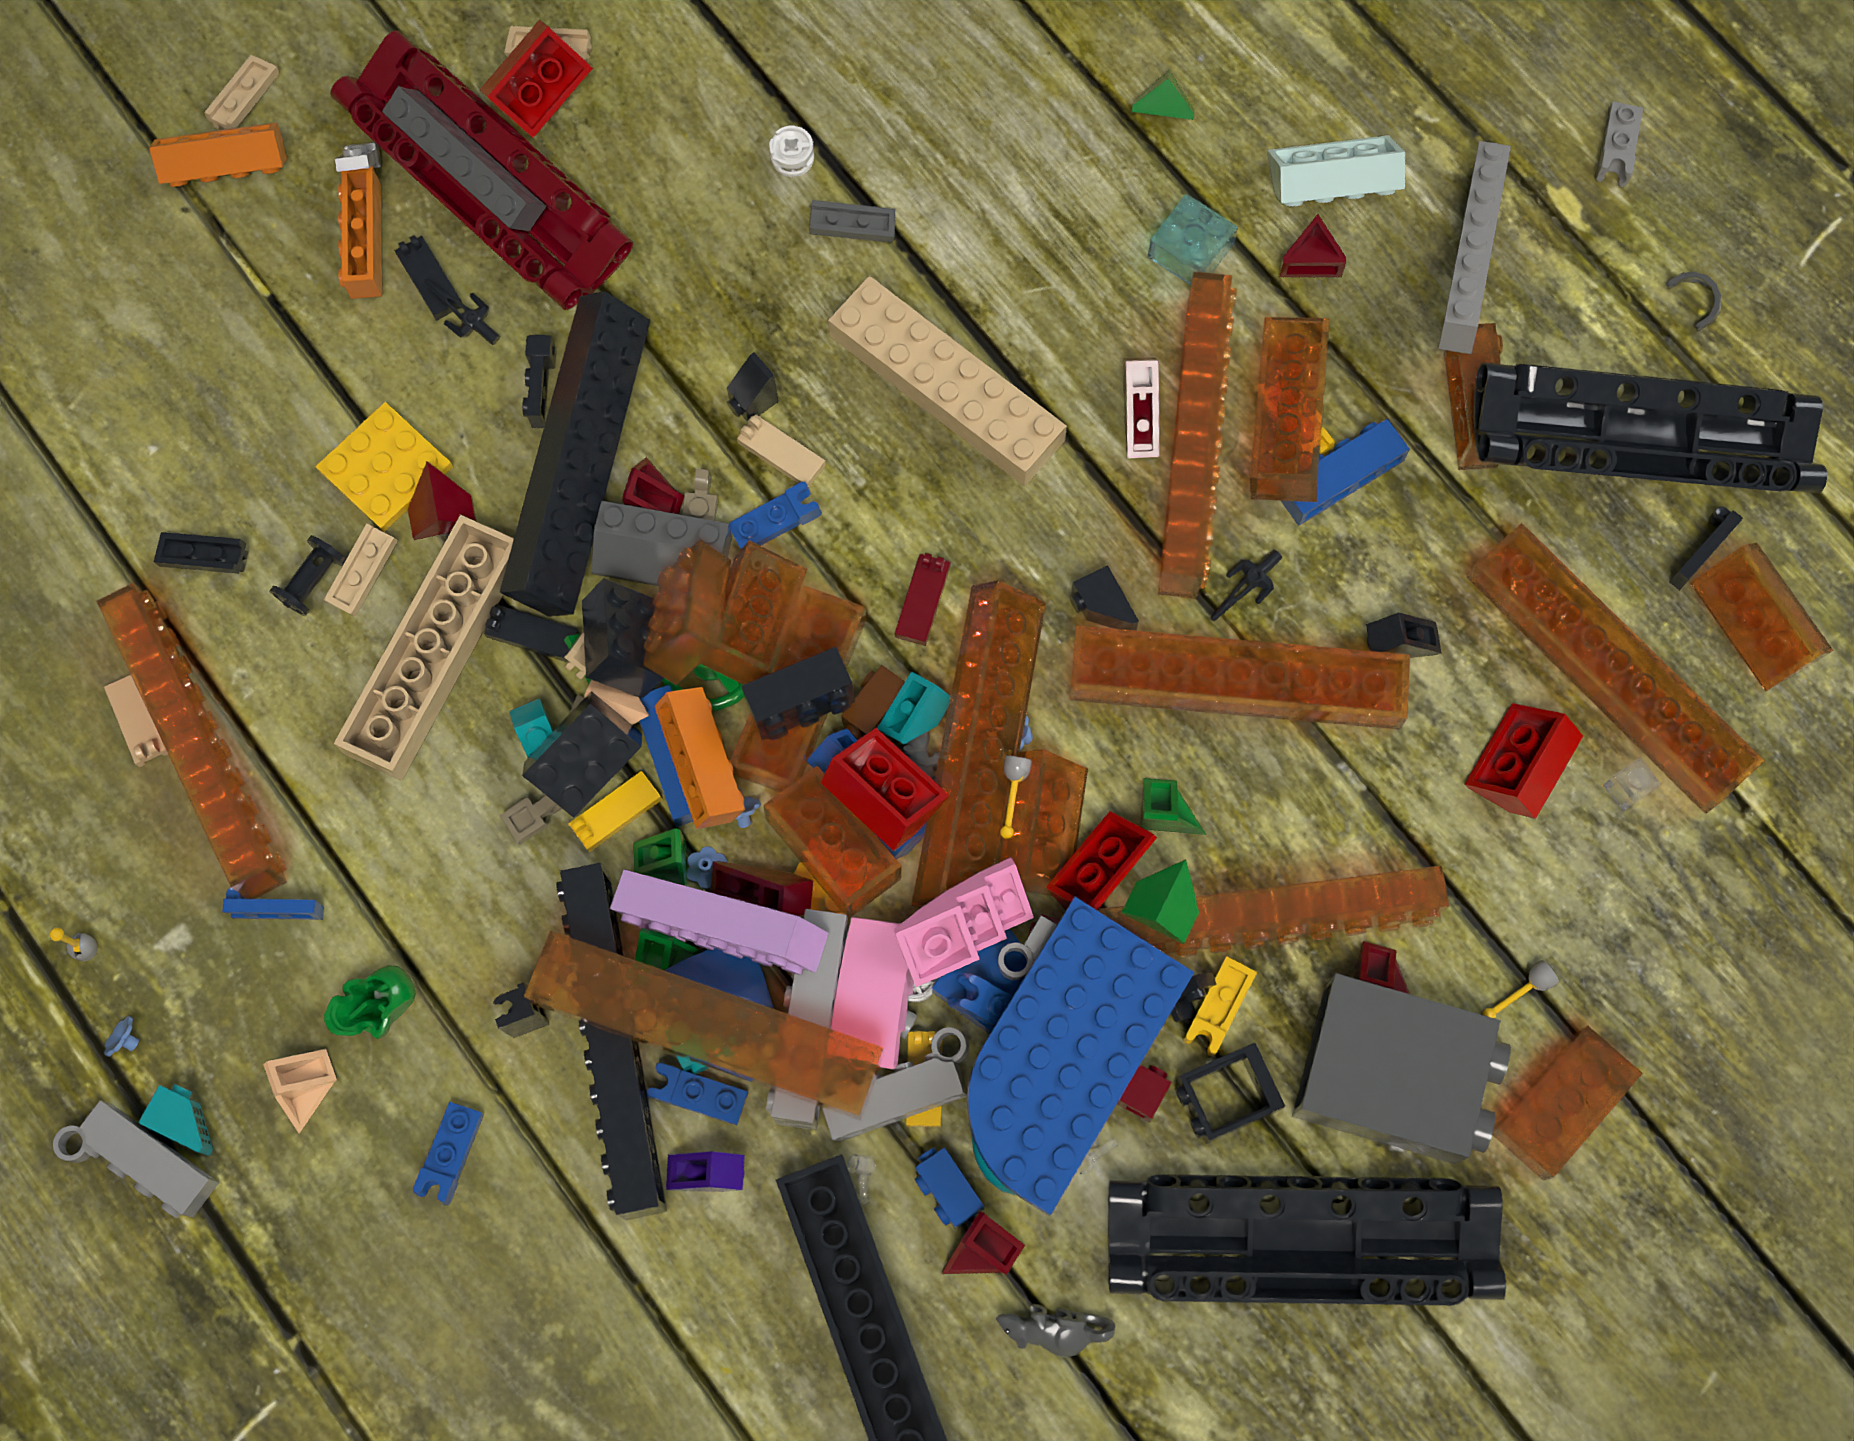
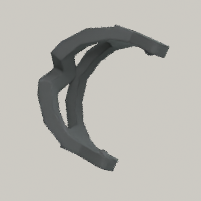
[1666,272,1721,331]

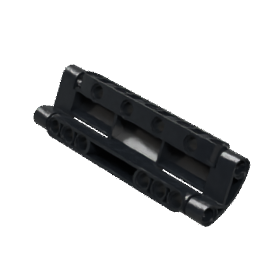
[1473,362,1828,493]
[1108,1174,1506,1306]

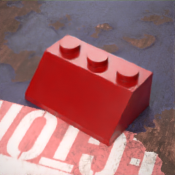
[479,20,593,138]
[1464,703,1583,819]
[820,728,949,851]
[1046,811,1157,910]

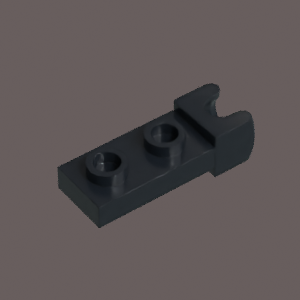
[522,335,556,428]

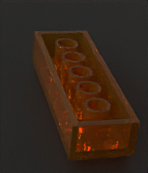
[1250,317,1329,502]
[730,585,867,797]

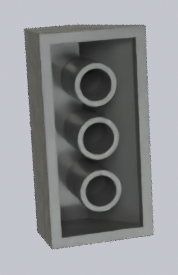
[591,501,732,597]

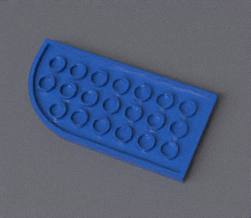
[967,897,1194,1216]

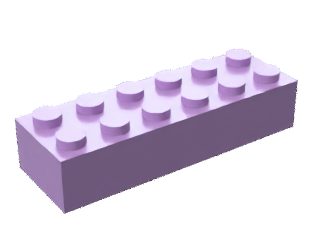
[610,870,829,975]

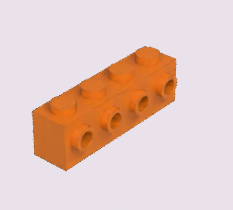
[149,122,287,187]
[338,166,382,299]
[654,687,745,829]

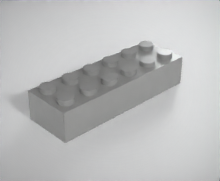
[766,909,849,1130]

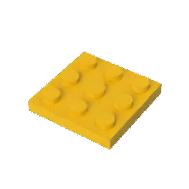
[315,402,453,532]

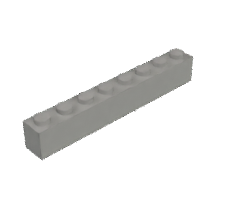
[1439,141,1511,354]

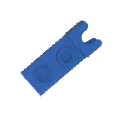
[729,482,822,554]
[947,973,1013,1027]
[646,1063,748,1126]
[413,1102,484,1206]

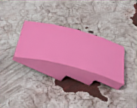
[894,857,1034,987]
[828,917,914,1069]

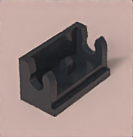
[493,982,549,1038]

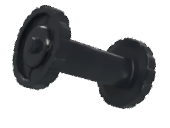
[269,535,346,616]

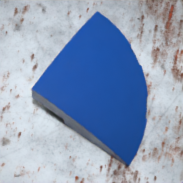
[932,928,1027,1034]
[648,948,779,1044]

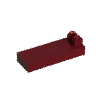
[894,553,951,646]

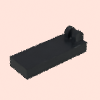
[394,235,463,321]
[1669,506,1743,591]
[153,532,248,574]
[484,604,580,662]

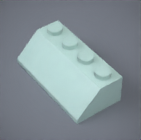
[1267,135,1405,206]

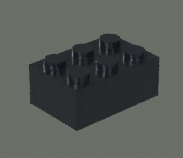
[582,578,665,699]
[741,647,855,741]
[522,691,642,818]

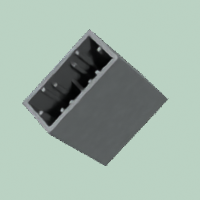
[1292,973,1511,1164]

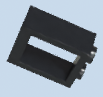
[1174,1043,1286,1144]

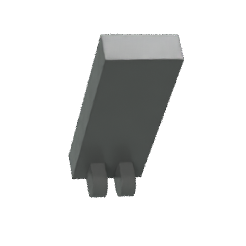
[809,200,896,243]

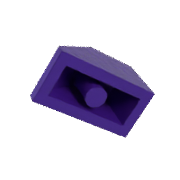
[666,1151,745,1192]

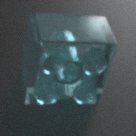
[1147,194,1238,290]

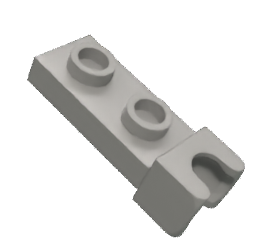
[1596,101,1643,187]
[335,142,382,172]

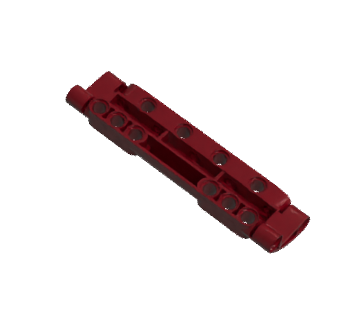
[330,31,633,310]

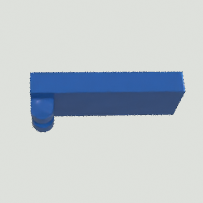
[222,887,324,920]

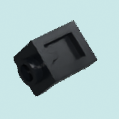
[1170,972,1217,1022]

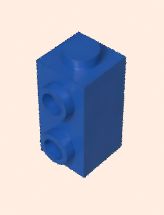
[914,1147,984,1229]

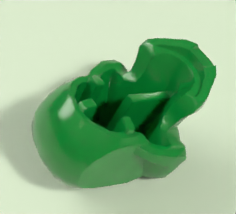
[324,965,416,1040]

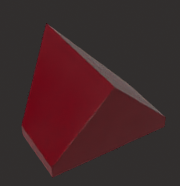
[1279,214,1346,277]
[622,457,684,514]
[408,461,477,540]
[1354,941,1410,994]
[941,1211,1025,1275]

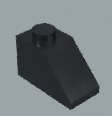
[727,352,779,422]
[1069,565,1139,634]
[1366,612,1442,660]

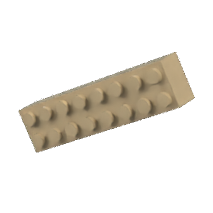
[828,276,1067,487]
[334,515,514,781]

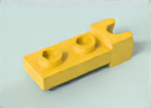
[1183,956,1257,1057]

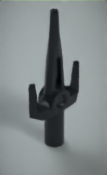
[424,279,500,346]
[1211,549,1282,621]

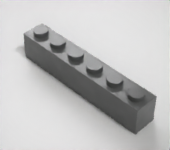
[382,86,546,231]

